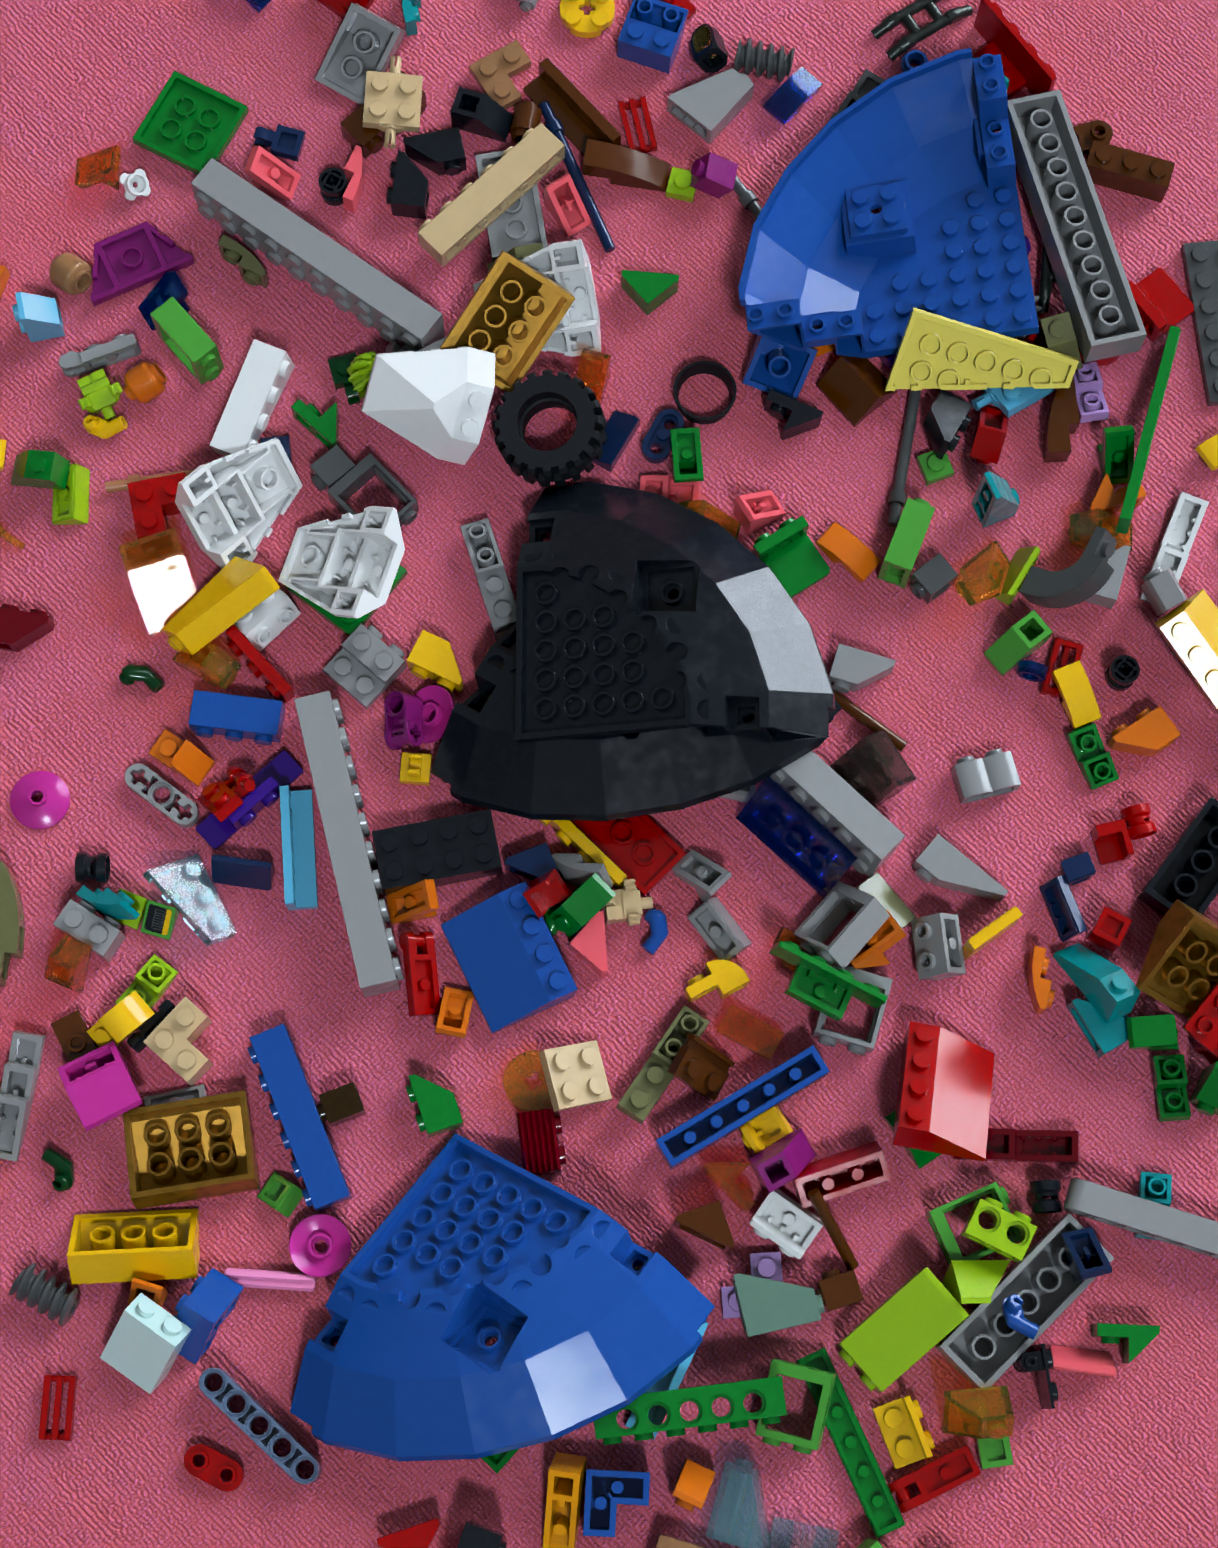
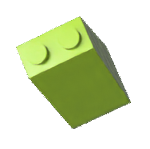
[837,1267,969,1393]

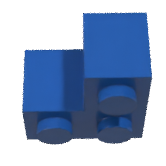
[174,1268,244,1365]
[583,1469,650,1537]

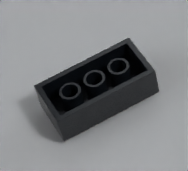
[1137,797,1218,917]
[372,809,503,897]

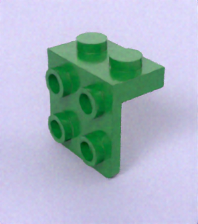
[752,515,830,598]

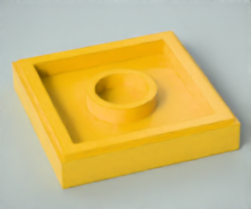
[963,906,1023,960]

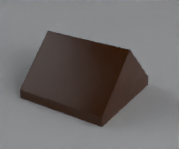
[816,355,897,427]
[673,1200,734,1252]

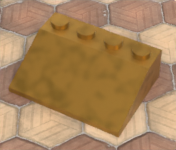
[439,250,575,393]
[1136,899,1218,1018]
[123,1090,260,1209]

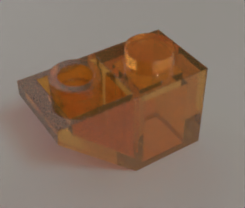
[44,935,93,994]

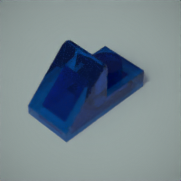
[138,271,190,330]

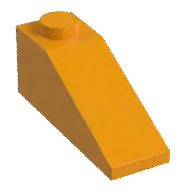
[543,1452,587,1548]

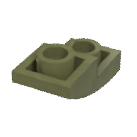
[218,234,269,288]

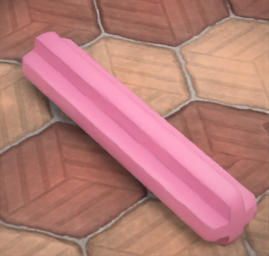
[224,1268,316,1292]

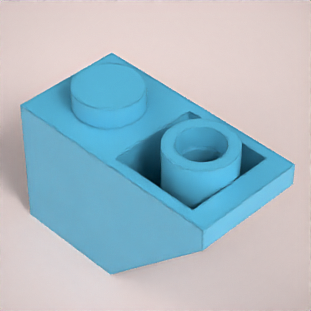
[12,292,65,342]

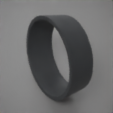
[673,361,737,425]

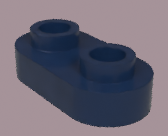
[642,409,684,464]

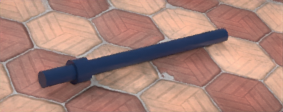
[539,101,616,253]

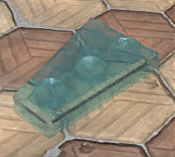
[143,854,237,946]

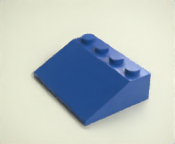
[441,882,578,1034]

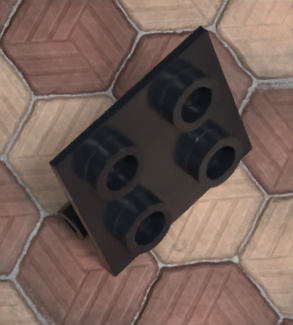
[1013,1344,1058,1409]

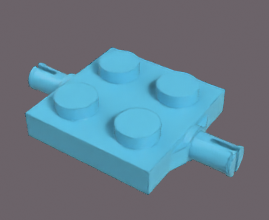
[971,387,1055,418]

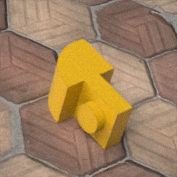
[684,960,750,1003]
[87,990,155,1047]

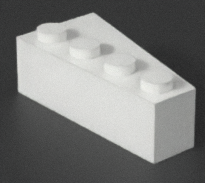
[209,339,295,456]

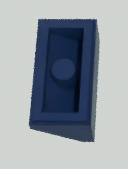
[593,411,640,472]
[211,854,275,891]

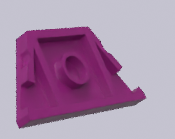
[90,221,195,306]

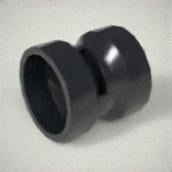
[318,167,348,206]
[1105,655,1140,691]
[75,852,110,883]
[1030,1180,1063,1214]

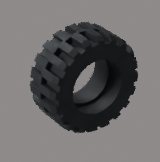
[493,370,607,487]

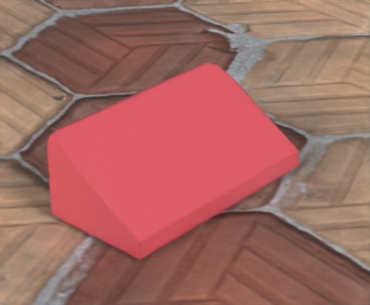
[1049,1345,1116,1377]

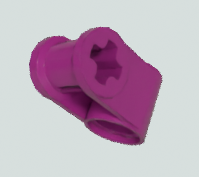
[384,691,424,751]

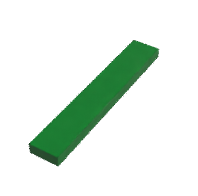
[796,1347,905,1538]

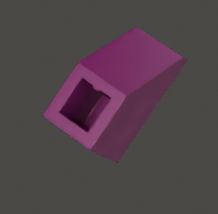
[747,1128,816,1193]

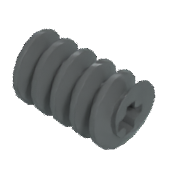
[734,38,795,82]
[9,1262,80,1327]

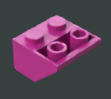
[57,1041,143,1131]

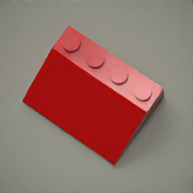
[892,1021,995,1161]

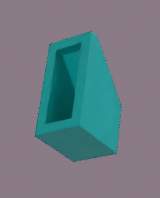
[1067,999,1129,1058]

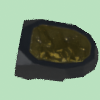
[690,24,728,73]

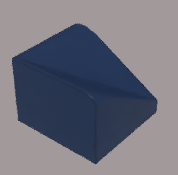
[1060,851,1096,887]

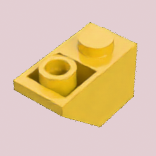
[407,630,463,693]

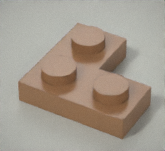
[469,40,531,110]

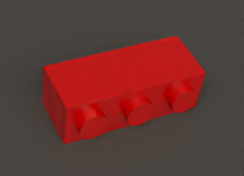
[792,1141,891,1208]

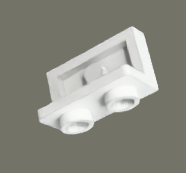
[231,589,300,652]
[749,1189,823,1259]

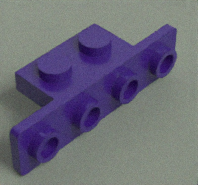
[196,751,303,850]

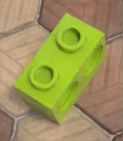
[960,1197,1037,1263]

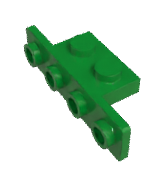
[770,941,888,1021]

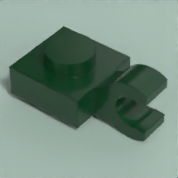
[328,352,360,405]

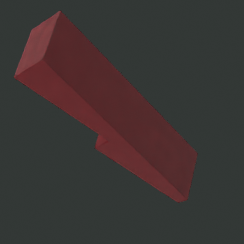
[953,1128,1079,1164]

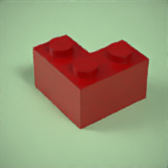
[127,472,186,549]

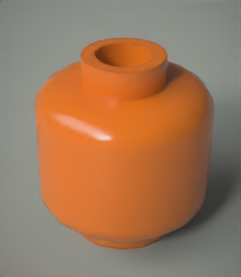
[123,361,167,404]

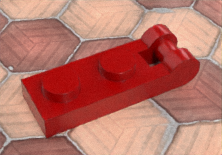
[399,931,441,1017]
[888,1444,981,1513]

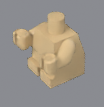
[603,878,653,926]

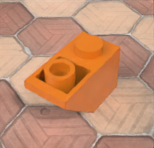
[1107,706,1181,757]
[670,1459,716,1512]

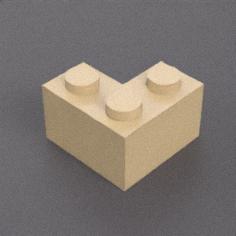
[143,996,214,1086]

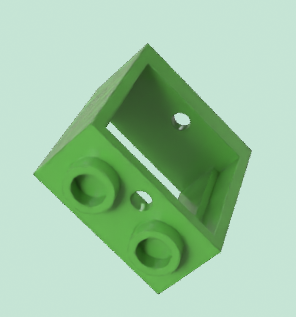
[150,296,224,385]
[878,498,935,589]
[925,1182,1022,1265]
[755,1358,837,1454]

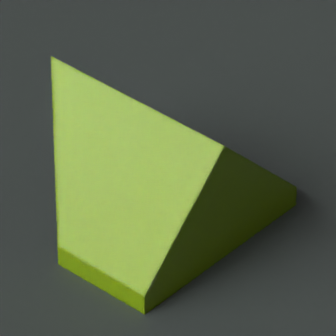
[942,1260,1010,1304]

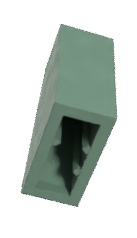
[731,1273,825,1338]

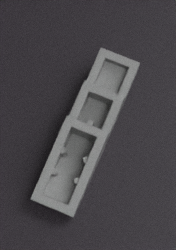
[0,1030,46,1162]

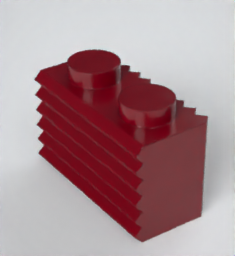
[516,1108,566,1175]

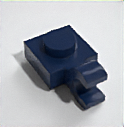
[253,125,306,162]

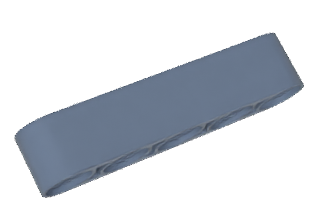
[199,1368,322,1484]

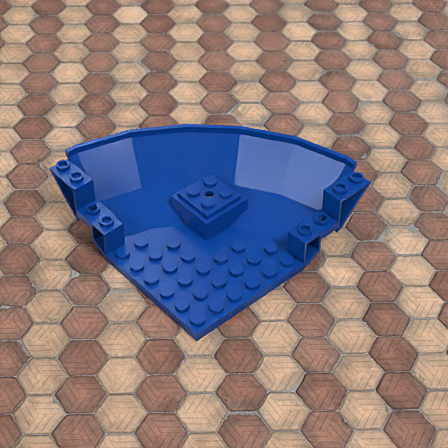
[738,48,1039,358]
[290,1133,715,1462]

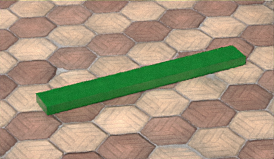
[1116,325,1181,534]

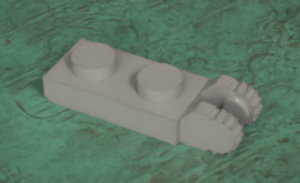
[58,333,142,378]

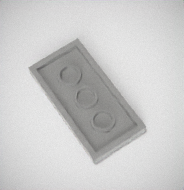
[475,151,548,261]

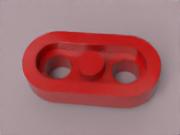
[184,1444,245,1492]

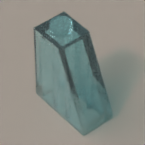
[705,1457,772,1548]

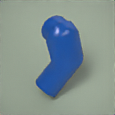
[641,908,669,955]
[1002,1294,1039,1340]

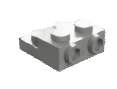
[323,624,406,709]

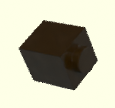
[316,1082,366,1127]

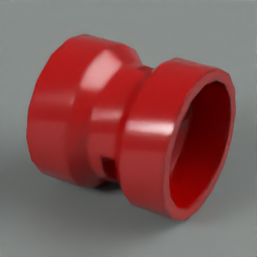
[1120,803,1157,840]

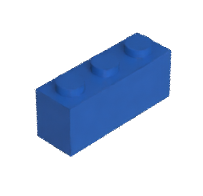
[188,690,285,745]

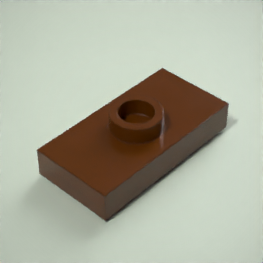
[51,1010,98,1062]

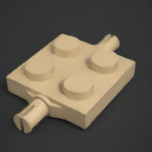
[362,56,423,149]

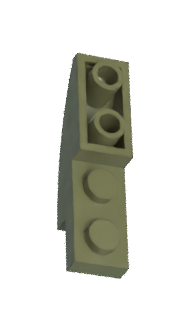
[0,861,25,987]
[616,1005,709,1125]

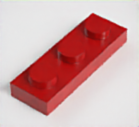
[225,625,295,703]

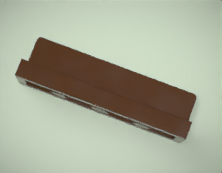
[523,58,621,155]

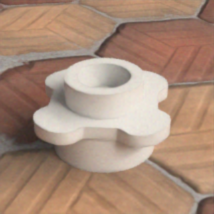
[119,169,151,201]

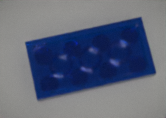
[736,777,858,898]

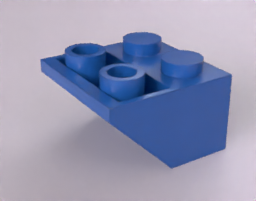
[617,0,689,74]

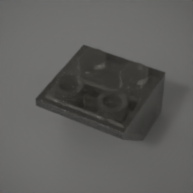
[830,730,917,808]

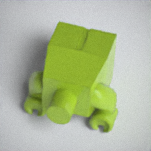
[76,368,123,421]

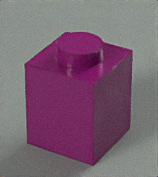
[690,152,738,198]

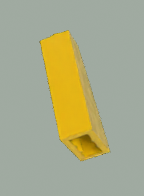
[162,556,280,655]

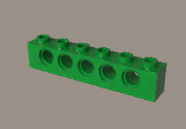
[594,1376,787,1445]

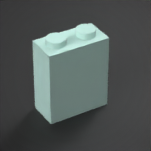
[100,1293,192,1394]

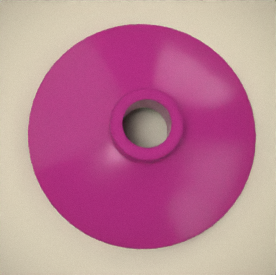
[413,685,454,743]
[10,771,70,830]
[289,1214,351,1277]

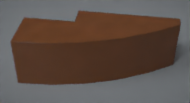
[583,139,670,192]
[1043,376,1080,463]

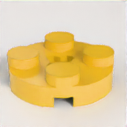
[560,0,615,38]

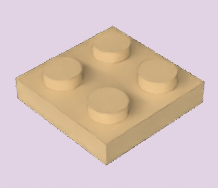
[539,1040,612,1112]

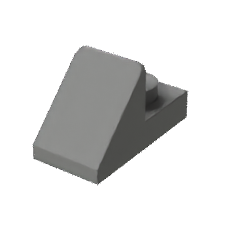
[672,849,732,902]

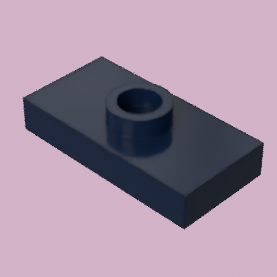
[1039,875,1087,942]

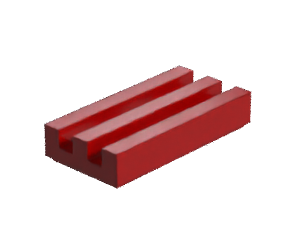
[618,96,657,153]
[1040,637,1084,700]
[38,1375,78,1441]

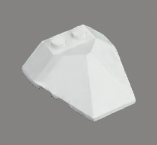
[473,239,601,357]
[361,346,495,465]
[175,438,303,569]
[278,506,405,619]

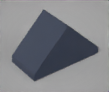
[504,843,559,881]
[1062,1227,1112,1282]

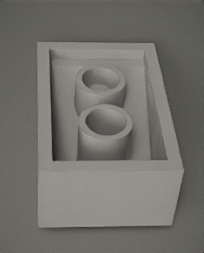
[315,3,406,105]

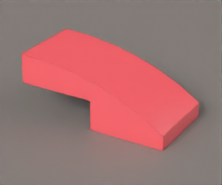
[342,145,365,213]
[639,475,702,511]

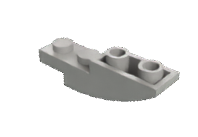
[460,518,516,634]

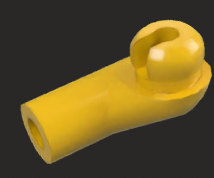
[83,415,128,439]

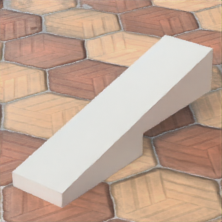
[1140,492,1209,603]

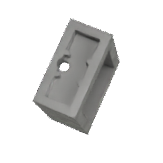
[793,881,890,970]
[812,965,893,1055]

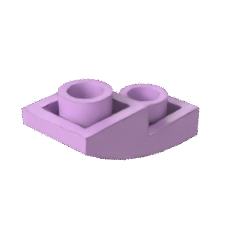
[1074,362,1109,423]

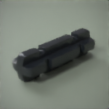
[127,1000,176,1053]

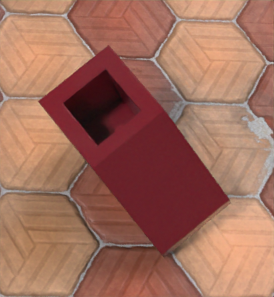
[0,604,55,652]

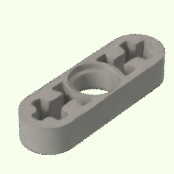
[125,763,200,828]

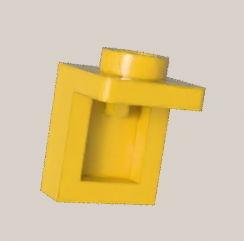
[740,1105,793,1153]

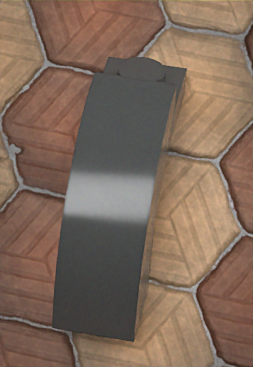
[1019,526,1117,608]

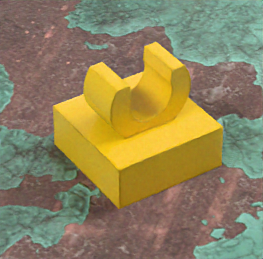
[399,752,432,786]

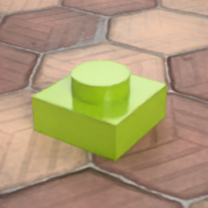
[665,167,696,203]

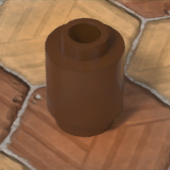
[510,101,542,144]

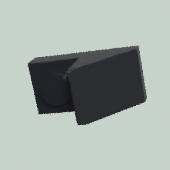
[764,389,823,440]

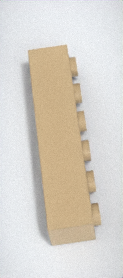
[418,123,565,267]

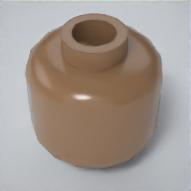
[49,252,92,295]

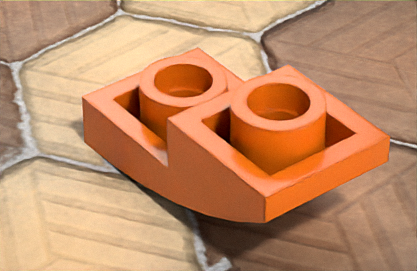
[815,522,881,582]
[1027,946,1055,1014]

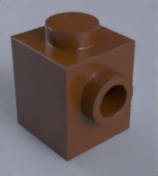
[814,1268,864,1313]

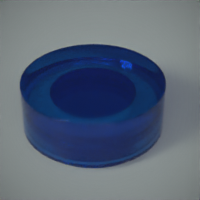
[1016,660,1048,682]

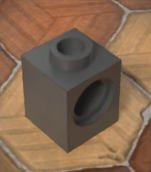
[310,444,355,492]
[909,553,958,604]

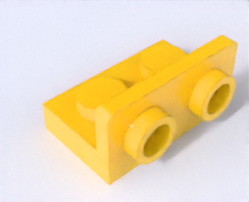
[872,1395,935,1470]

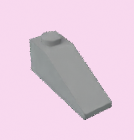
[912,834,1008,901]

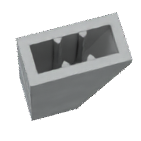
[667,68,754,144]

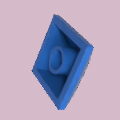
[742,335,817,400]

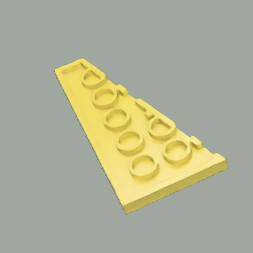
[885,307,1079,391]

